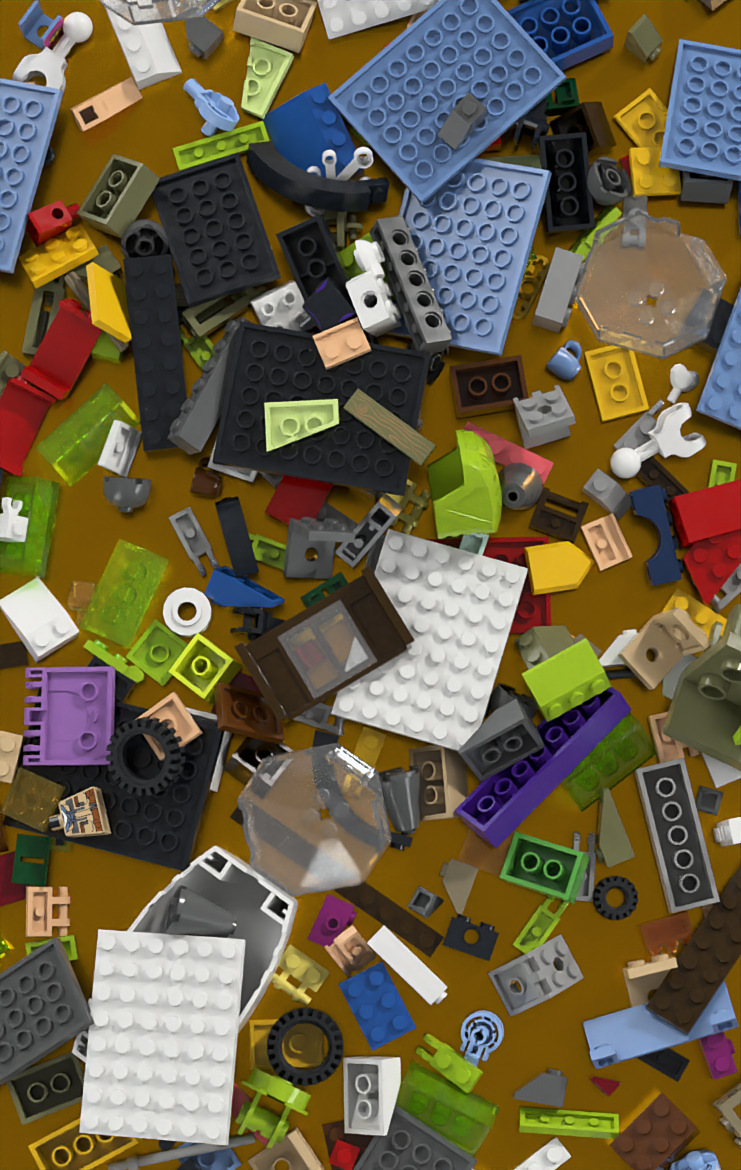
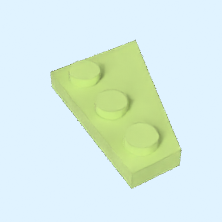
[241,37,294,119]
[264,399,339,452]

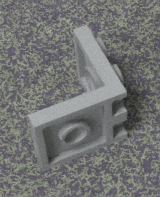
[513,385,576,449]
[488,934,584,1017]

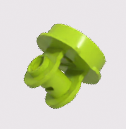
[235,1067,311,1149]

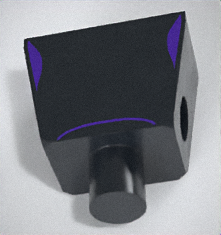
[298,277,358,333]

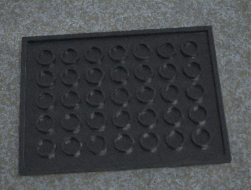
[212,321,431,496]
[3,688,225,871]

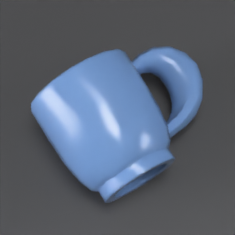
[546,340,582,381]

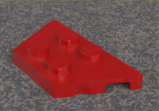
[682,529,741,606]

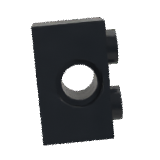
[442,914,499,961]

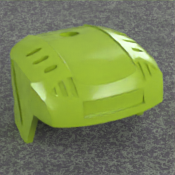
[427,429,502,539]

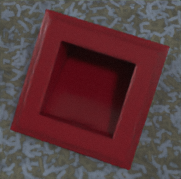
[590,1075,621,1096]

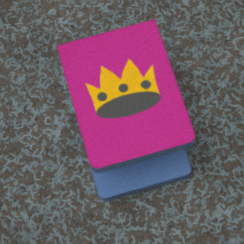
[18,0,64,50]

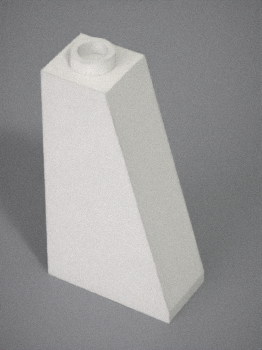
[367,925,448,1005]

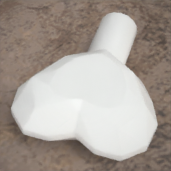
[667,363,700,404]

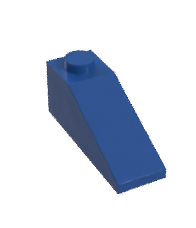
[204,566,285,608]

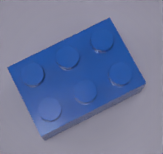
[338,961,416,1051]

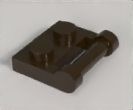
[529,487,589,544]

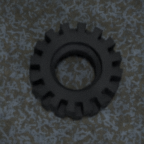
[593,876,638,920]

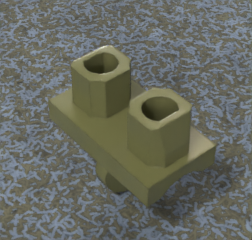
[325,210,363,252]

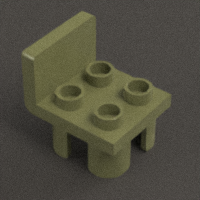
[663,603,741,771]

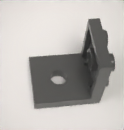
[283,517,355,579]

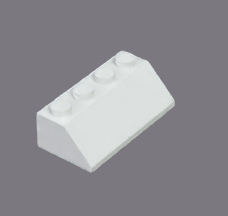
[102,0,182,90]

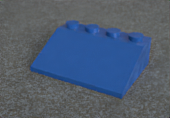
[507,0,614,71]
[261,83,364,181]

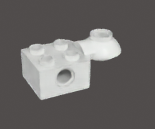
[346,240,402,337]
[249,279,309,332]

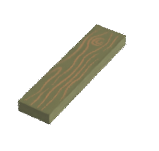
[343,389,436,466]

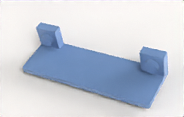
[583,981,739,1069]

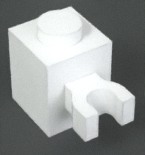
[0,497,29,542]

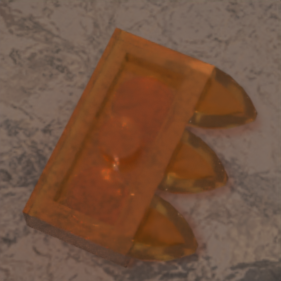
[639,911,694,956]

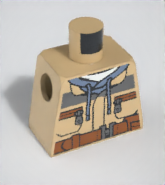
[49,787,111,838]

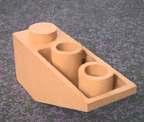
[69,77,143,131]

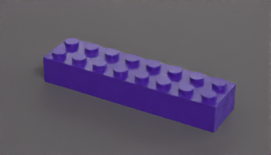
[455,687,631,848]

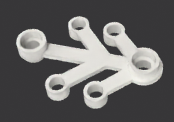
[305,147,373,217]

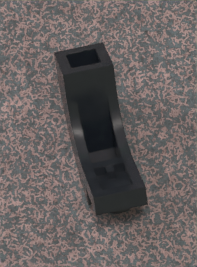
[215,496,259,578]

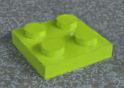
[126,619,188,687]

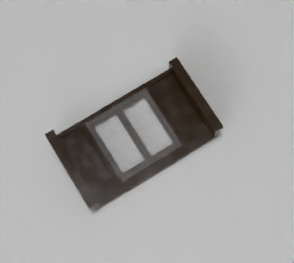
[234,566,415,723]

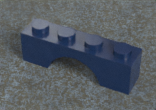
[629,485,684,586]

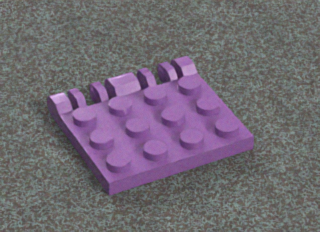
[23,666,115,766]

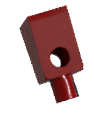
[26,200,80,247]

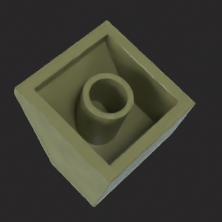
[514,625,575,670]

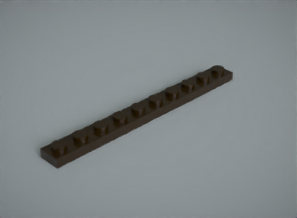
[230,798,444,957]

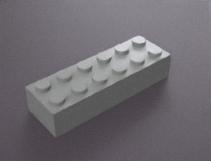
[634,758,720,913]

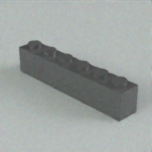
[167,317,251,455]

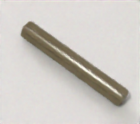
[64,271,130,352]

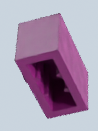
[308,894,357,947]
[697,1031,738,1080]

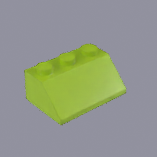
[522,638,612,722]

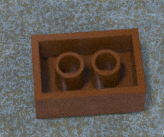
[449,355,529,418]
[609,1093,700,1170]

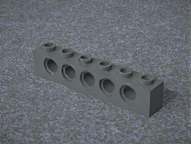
[369,216,452,353]

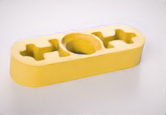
[512,255,550,320]

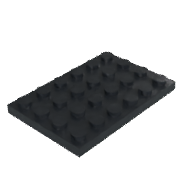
[152,152,281,308]

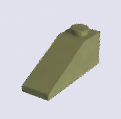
[595,786,635,868]

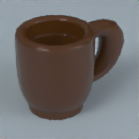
[190,457,223,497]

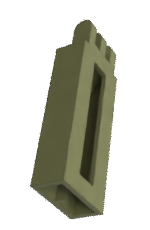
[21,273,67,357]
[180,285,268,342]

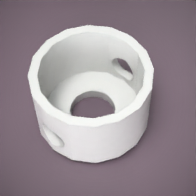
[163,587,213,638]

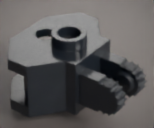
[514,98,550,152]
[230,607,286,641]

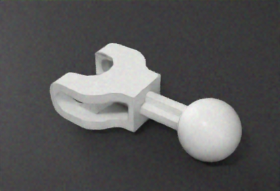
[13,12,93,92]
[610,402,706,478]

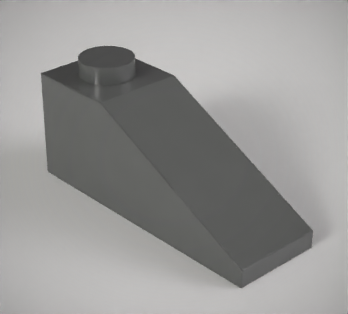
[335,493,404,568]

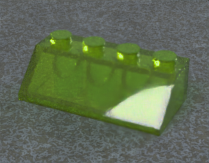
[35,383,141,487]
[0,477,60,578]
[79,539,169,649]
[560,712,657,812]
[395,1061,500,1157]

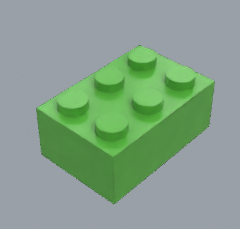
[500,831,590,904]

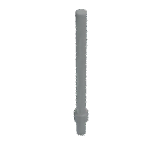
[107,1133,256,1170]

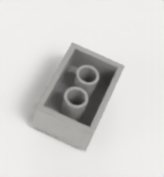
[532,247,586,333]

